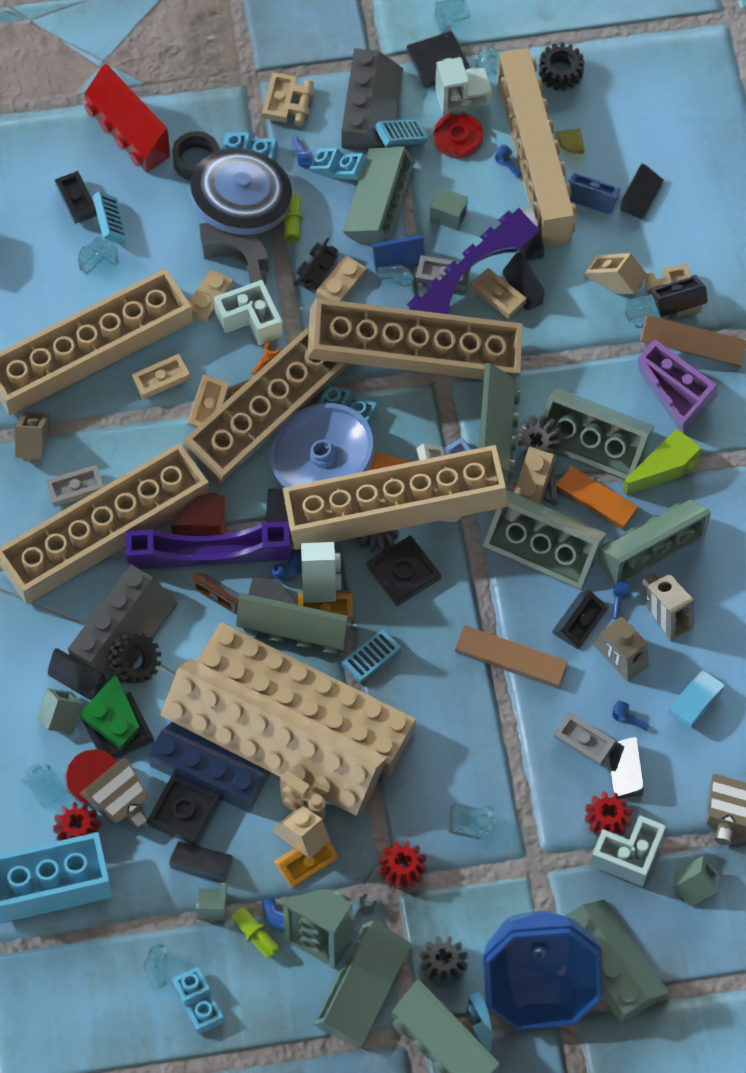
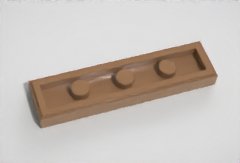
[640,315,746,367]
[455,625,568,688]

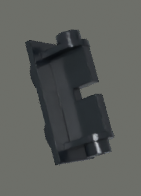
[294,238,338,291]

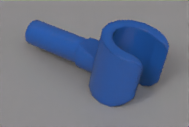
[291,136,312,166]
[495,144,522,178]
[612,581,630,620]
[612,701,649,731]

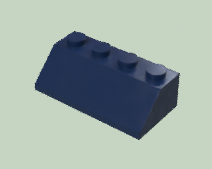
[148,722,271,813]

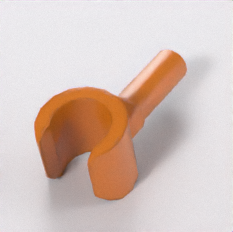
[251,341,280,375]

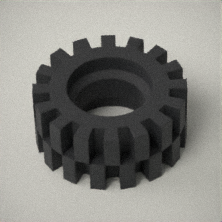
[539,42,584,91]
[107,633,162,683]

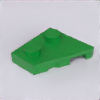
[79,676,140,751]

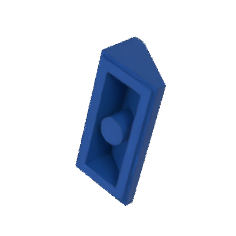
[568,173,621,214]
[372,235,425,273]

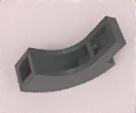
[199,223,269,285]

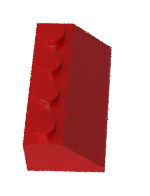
[84,63,171,173]

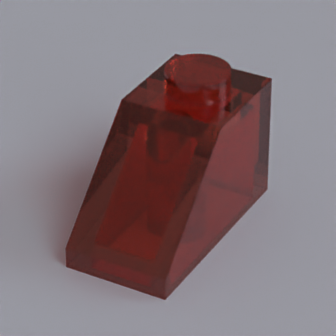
[171,493,226,536]

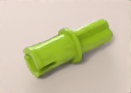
[283,194,303,243]
[231,907,279,959]

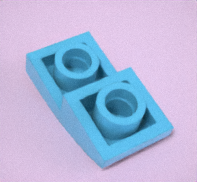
[222,132,278,161]
[309,148,368,180]
[318,384,379,426]
[668,670,725,728]
[172,967,225,1035]
[466,991,492,1053]

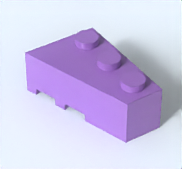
[638,339,717,433]

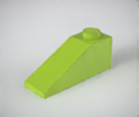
[622,429,701,495]

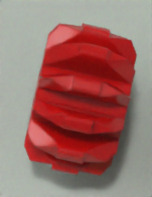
[584,791,632,837]
[53,802,101,841]
[379,840,427,890]

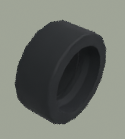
[172,131,219,181]

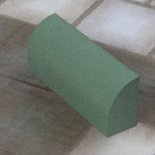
[342,146,415,245]
[313,920,412,1046]

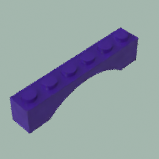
[407,208,540,314]
[126,521,292,569]

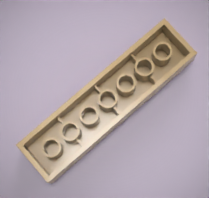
[497,48,577,247]
[0,268,193,416]
[307,298,522,380]
[183,326,351,486]
[0,442,210,605]
[283,445,509,550]
[197,622,416,777]
[160,659,387,816]

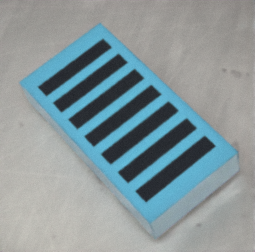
[375,119,429,146]
[93,191,127,245]
[342,629,401,684]

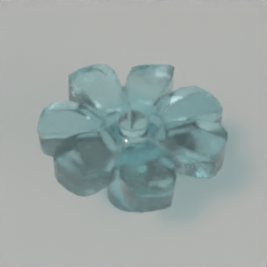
[476,47,504,75]

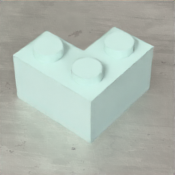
[435,57,492,115]
[214,280,283,345]
[301,542,341,603]
[590,815,666,887]

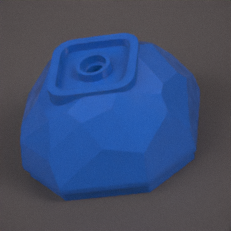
[483,911,603,1030]

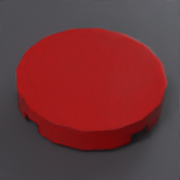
[433,113,483,159]
[65,749,117,806]

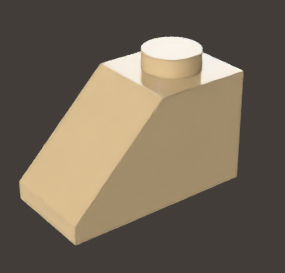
[583,253,647,294]
[272,806,330,859]

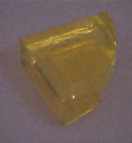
[555,128,585,154]

